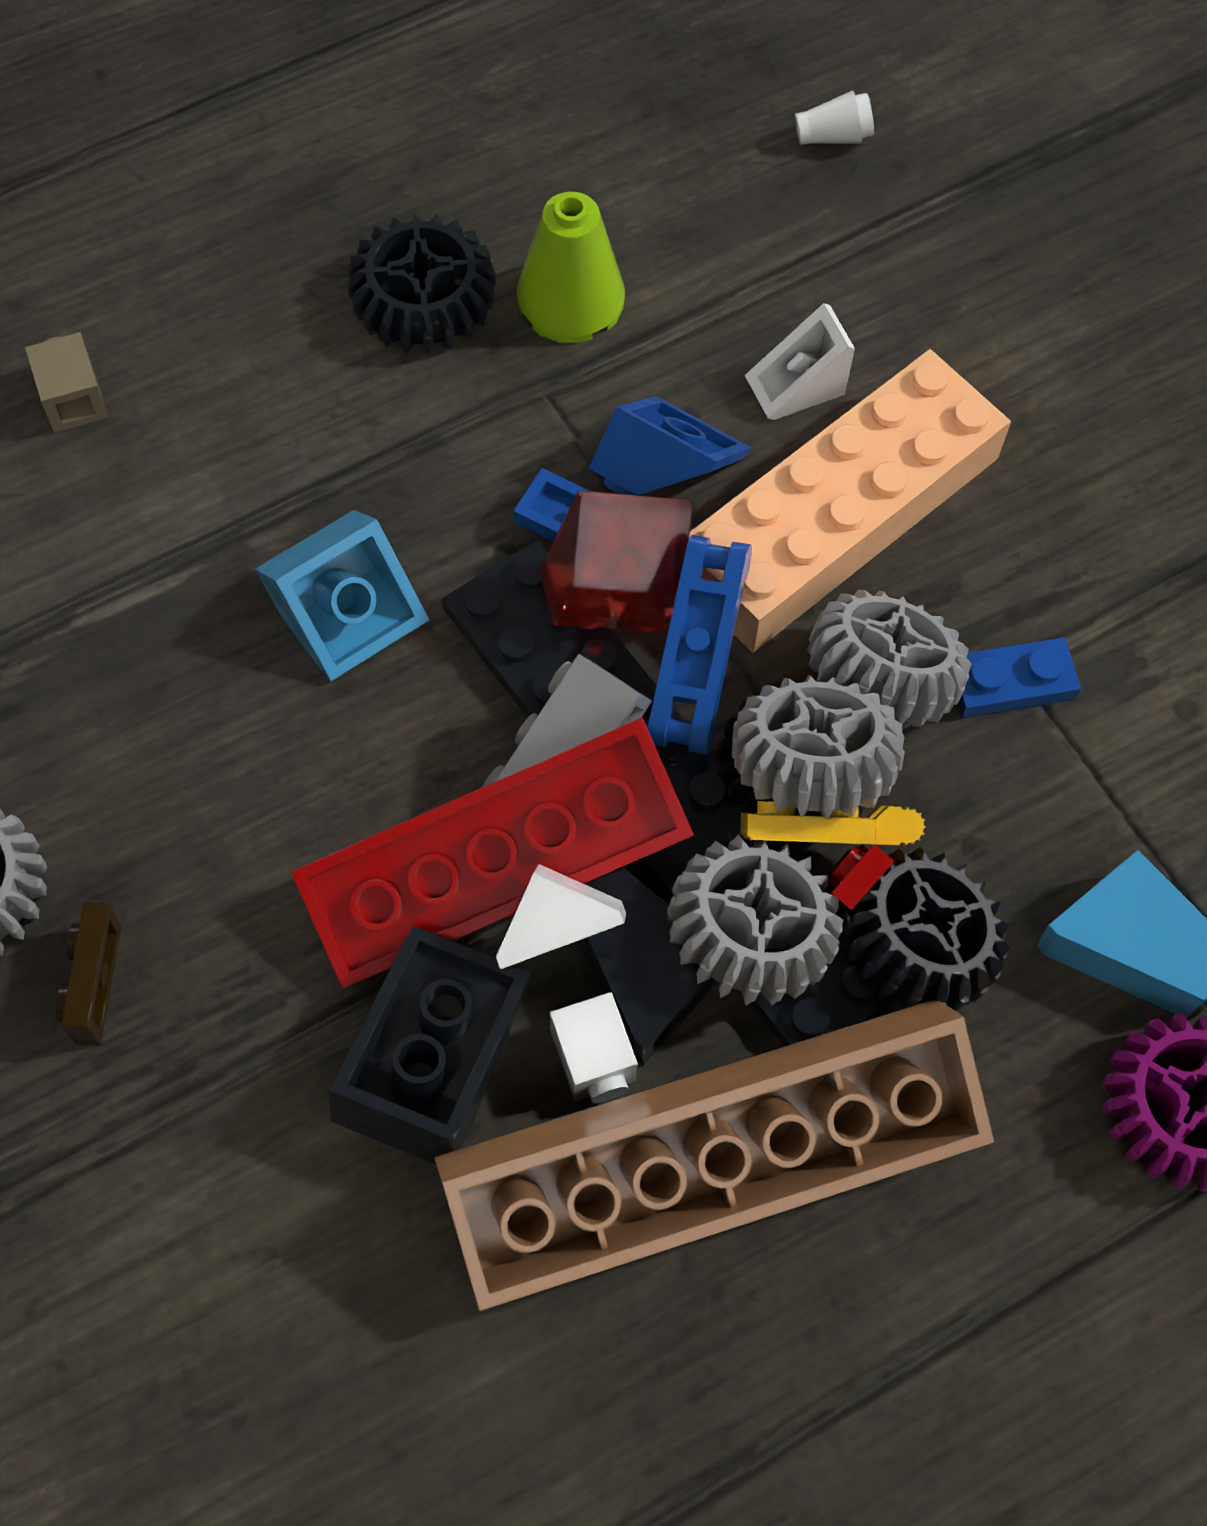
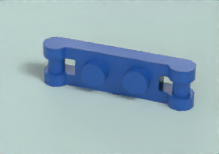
[648,535,752,755]

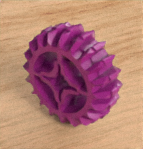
[1102,1013,1207,1191]

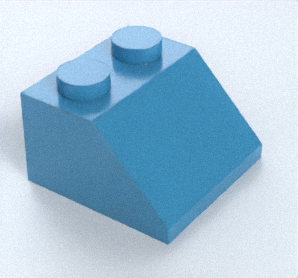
[255,510,429,681]

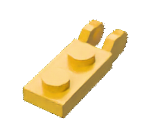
[740,801,926,846]

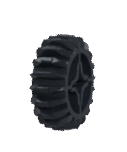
[347,212,496,354]
[838,847,1010,1011]

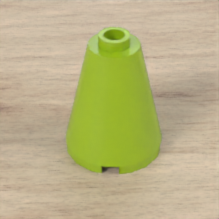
[517,192,625,343]

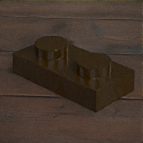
[56,902,122,1046]

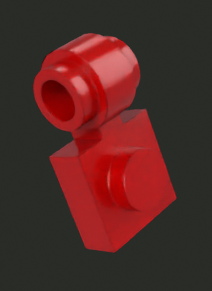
[829,844,894,910]

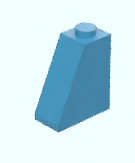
[1035,850,1207,1018]

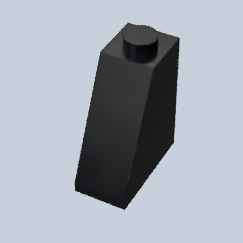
[578,867,718,1066]

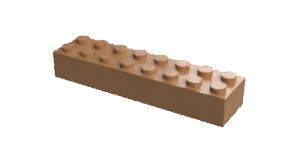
[434,1000,994,1311]

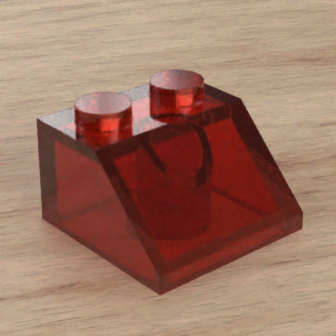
[540,491,692,632]

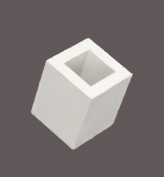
[550,992,638,1103]

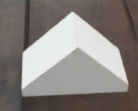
[745,303,855,420]
[496,864,626,969]

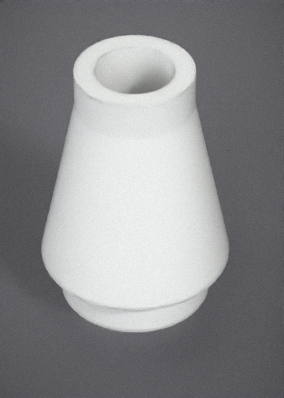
[795,90,874,146]

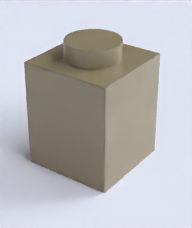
[25,332,109,433]

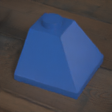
[589,396,751,497]

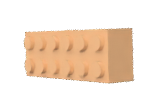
[675,349,1011,653]

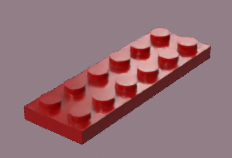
[291,717,694,989]

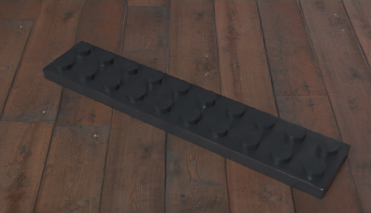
[442,540,899,1047]

